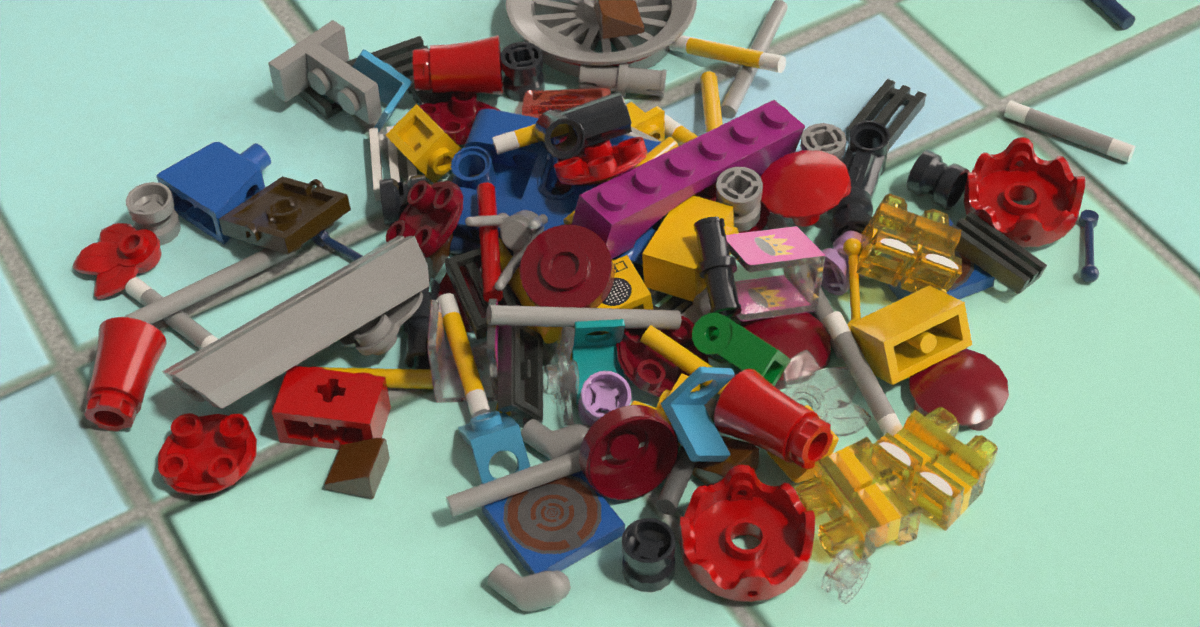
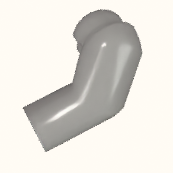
[521,419,591,460]
[487,563,570,612]

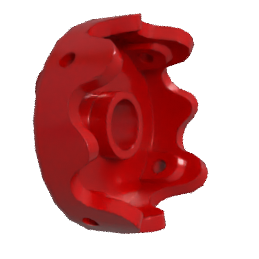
[963,137,1086,248]
[680,465,815,602]

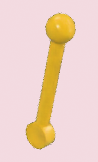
[843,238,862,331]

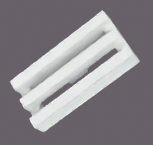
[369,126,418,201]

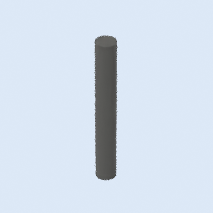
[656,398,718,515]

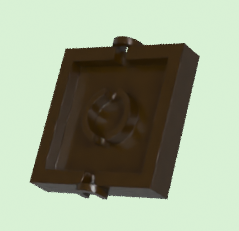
[219,176,351,255]

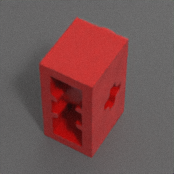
[272,366,391,450]

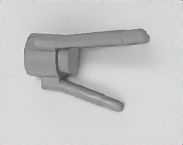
[465,210,548,291]

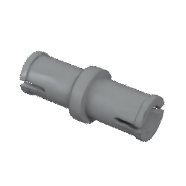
[579,63,667,98]

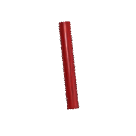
[477,182,503,303]

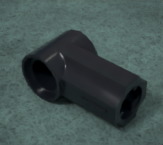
[535,92,632,159]
[843,121,890,199]

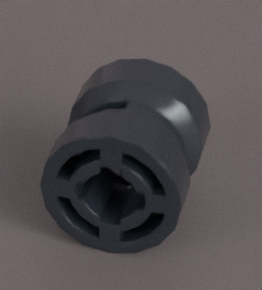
[500,42,545,102]
[906,150,969,210]
[379,175,426,224]
[827,187,876,244]
[622,518,675,592]

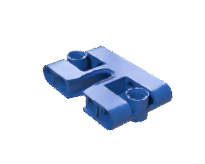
[451,109,669,280]

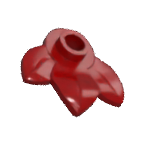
[72,223,162,300]

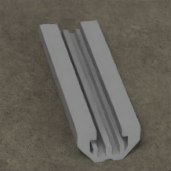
[162,236,430,409]

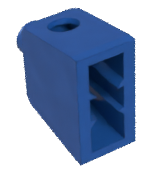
[156,142,271,245]

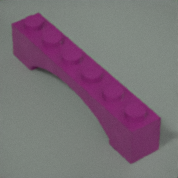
[571,100,805,258]

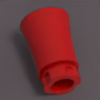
[412,35,503,96]
[84,317,167,431]
[714,369,834,469]

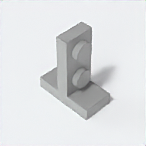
[268,20,382,125]

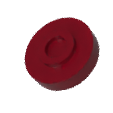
[520,225,615,308]
[579,405,678,500]

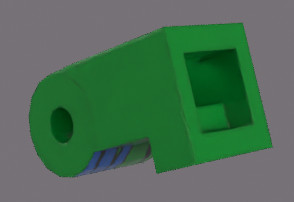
[692,313,791,386]

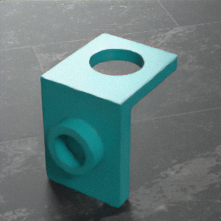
[571,319,625,405]

